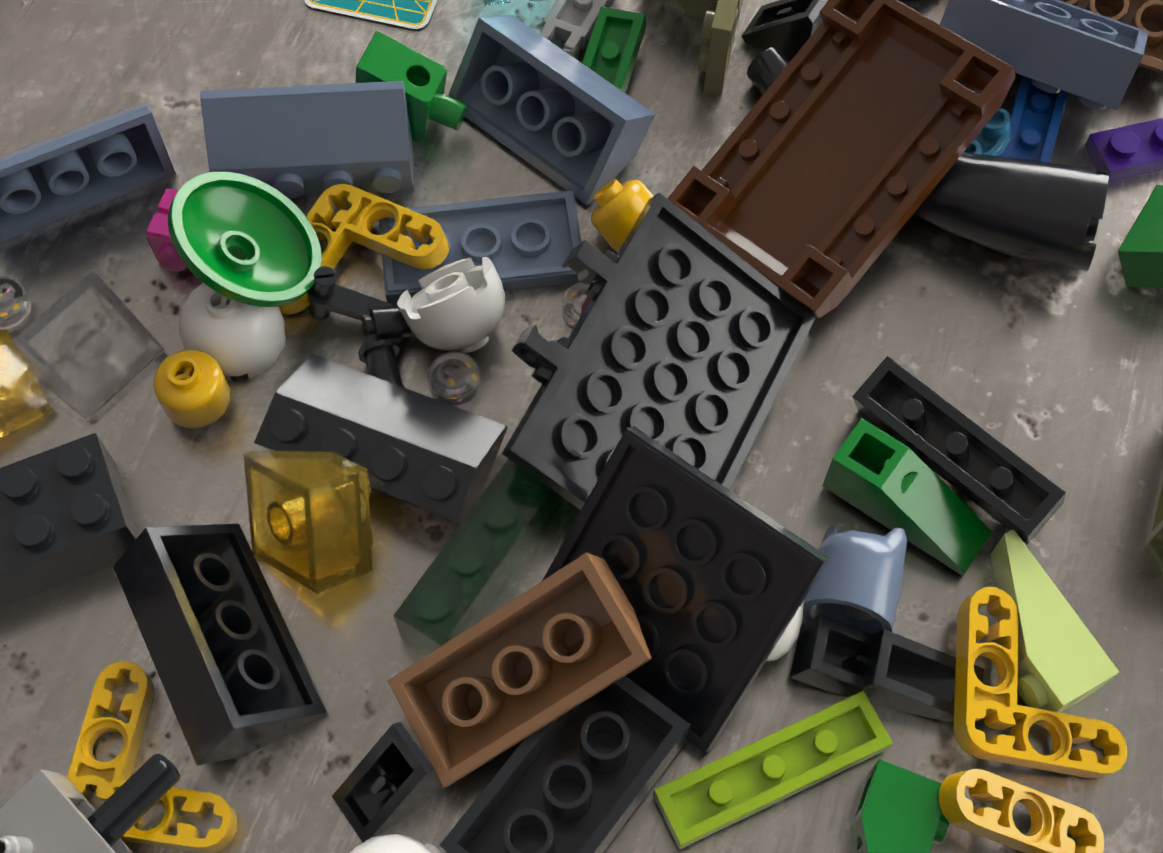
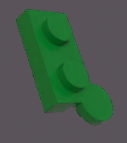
[582,7,647,93]

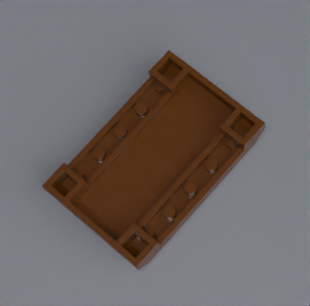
[667,0,1015,318]

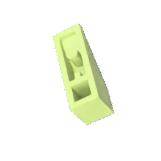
[990,529,1120,713]

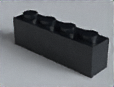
[852,355,1066,545]

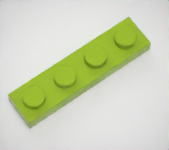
[653,691,893,850]

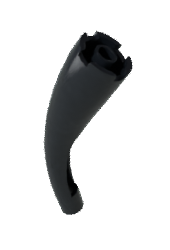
[747,47,1109,272]

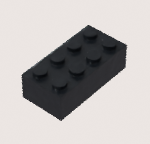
[0,433,139,607]
[439,676,690,853]

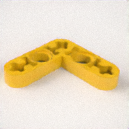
[279,184,449,315]
[954,587,1128,778]
[67,661,237,853]
[939,769,1104,853]

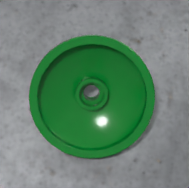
[168,172,322,307]

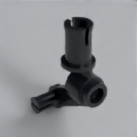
[307,266,412,388]

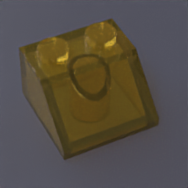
[243,451,373,594]

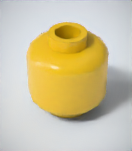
[591,179,653,252]
[153,350,230,429]

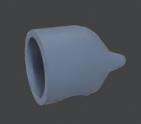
[803,525,907,634]

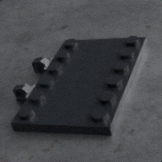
[501,193,816,510]

